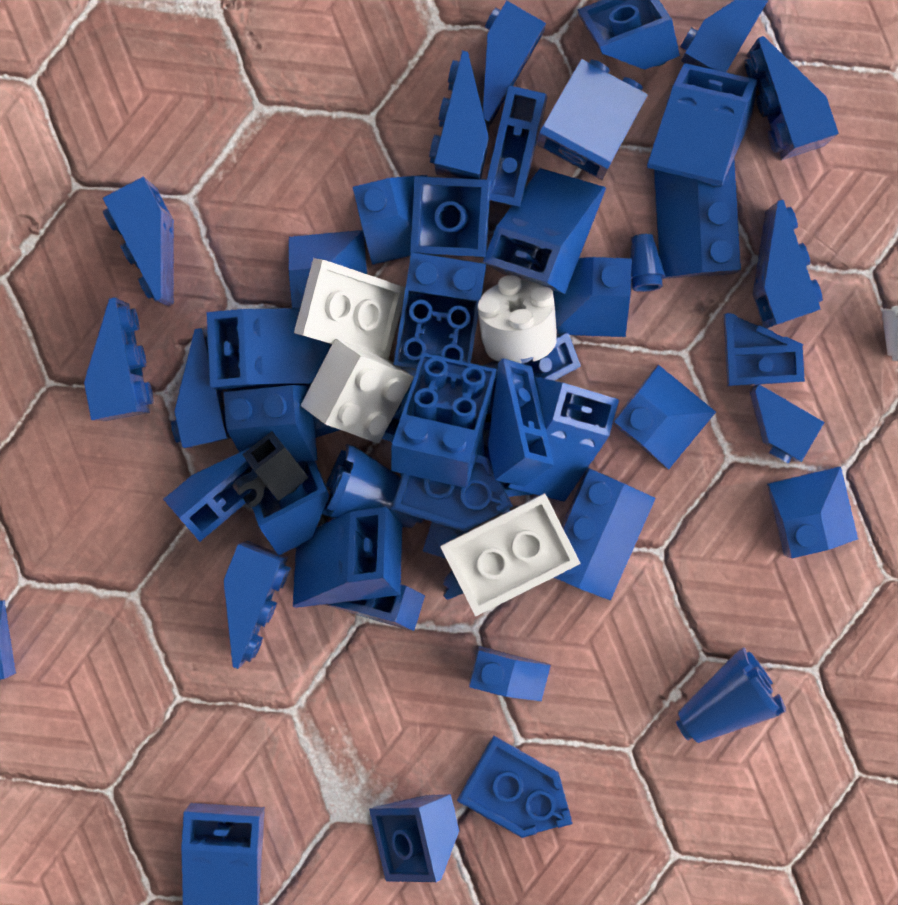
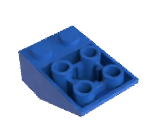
[744,36,839,161]
[429,50,489,180]
[647,63,758,186]
[483,168,606,294]
[103,176,174,306]
[752,199,823,328]
[393,252,486,369]
[84,298,154,421]
[206,308,331,393]
[391,352,497,488]
[505,376,619,502]
[293,507,403,608]
[224,540,291,669]
[181,803,265,905]

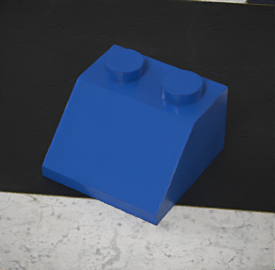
[224,385,318,462]

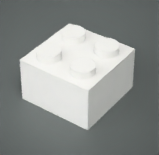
[301,338,414,443]

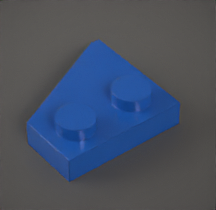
[723,313,805,386]

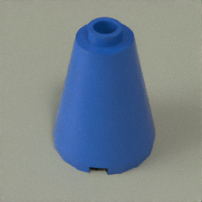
[322,444,424,528]
[676,647,786,743]

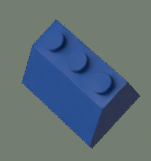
[654,160,741,279]
[554,468,656,601]

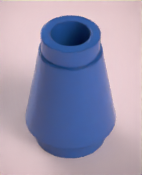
[630,234,666,292]

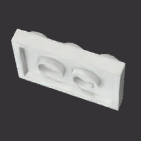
[294,258,406,359]
[440,493,581,617]

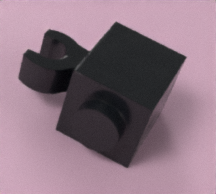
[232,431,309,508]

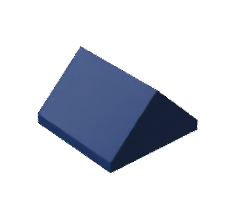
[410,176,491,257]

